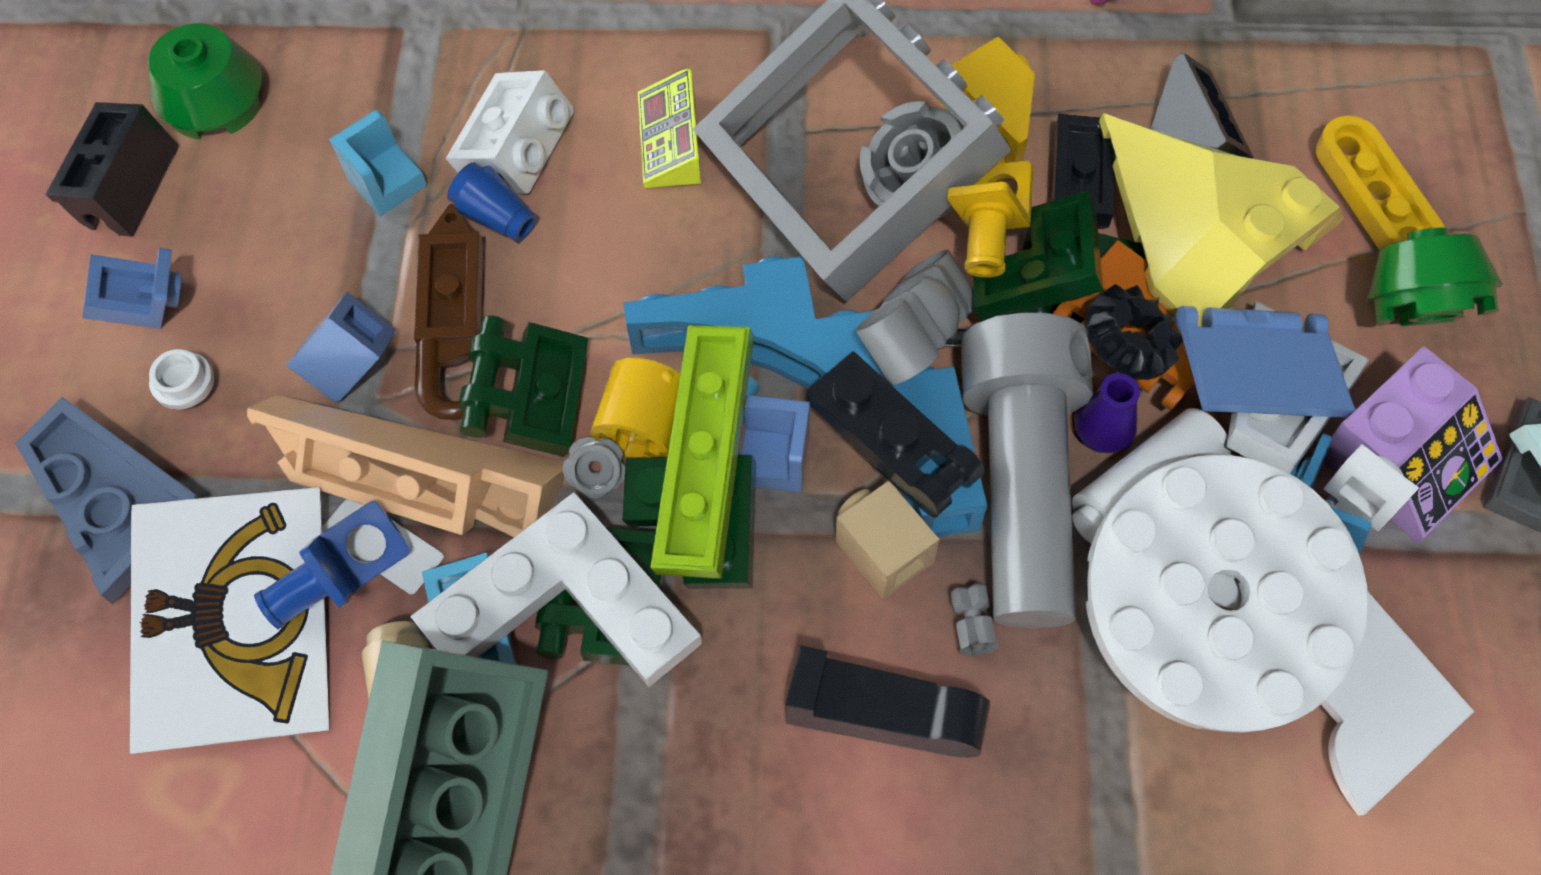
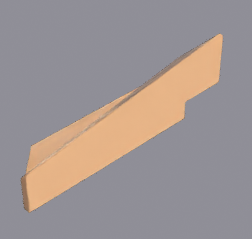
[247,396,565,537]

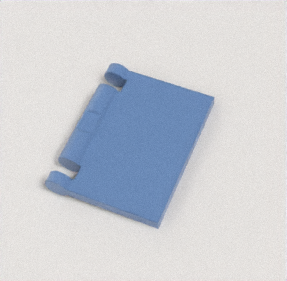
[1175,306,1355,418]

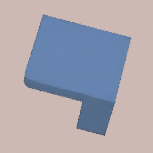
[286,292,396,402]
[741,395,810,492]

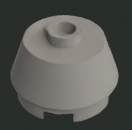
[860,101,965,219]

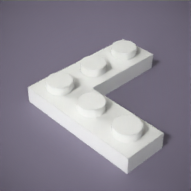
[410,492,702,687]

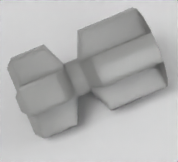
[951,583,999,656]

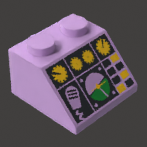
[1325,346,1503,544]

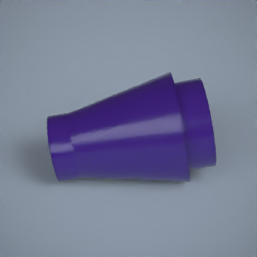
[1074,373,1140,453]

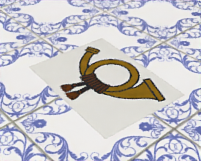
[130,487,329,754]

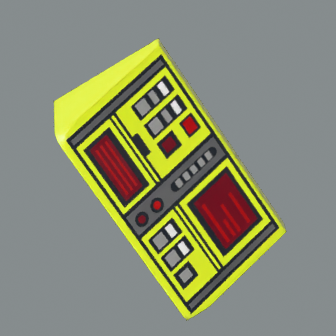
[638,69,701,188]

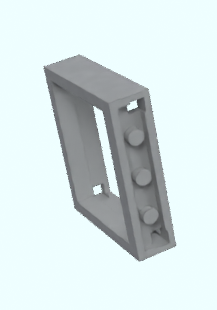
[693,0,1011,302]

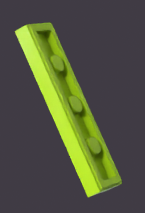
[651,325,754,579]

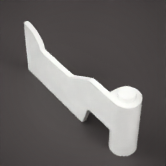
[1072,408,1475,816]

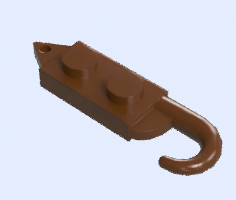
[414,204,483,420]

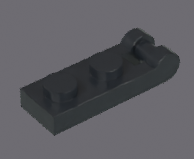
[806,351,985,518]

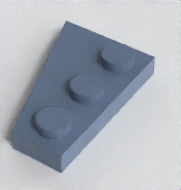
[15,397,199,604]

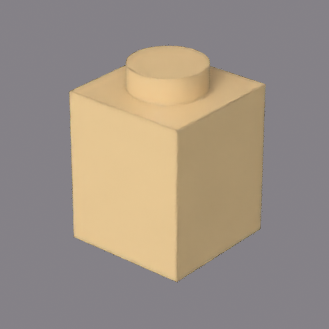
[835,481,940,600]

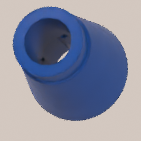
[447,162,538,243]

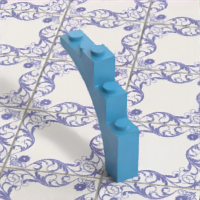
[623,256,987,537]

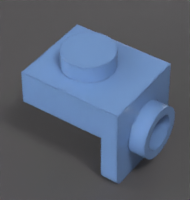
[82,248,182,329]

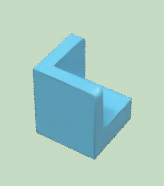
[329,110,427,216]

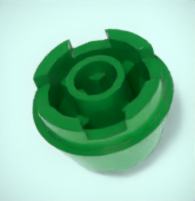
[148,23,262,139]
[1367,227,1503,327]

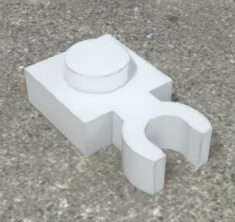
[1324,444,1419,532]

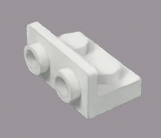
[445,70,574,194]

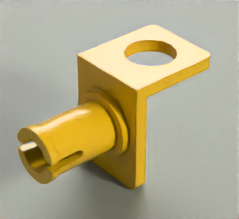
[947,160,1034,278]

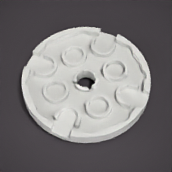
[1085,455,1368,733]

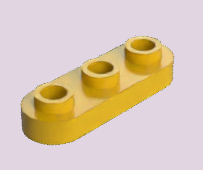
[1316,115,1445,251]

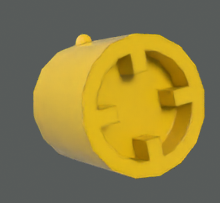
[590,357,680,460]

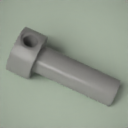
[961,313,1093,628]

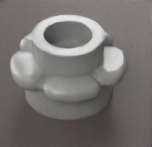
[563,436,625,498]

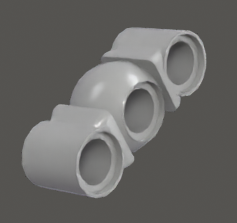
[855,249,974,385]

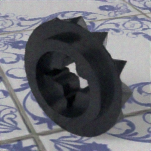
[1085,284,1183,380]

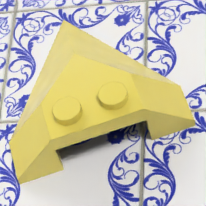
[1099,113,1345,327]

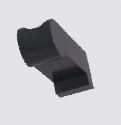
[785,645,990,758]

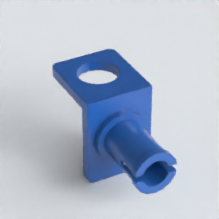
[254,500,410,629]

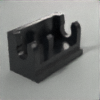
[45,102,178,237]

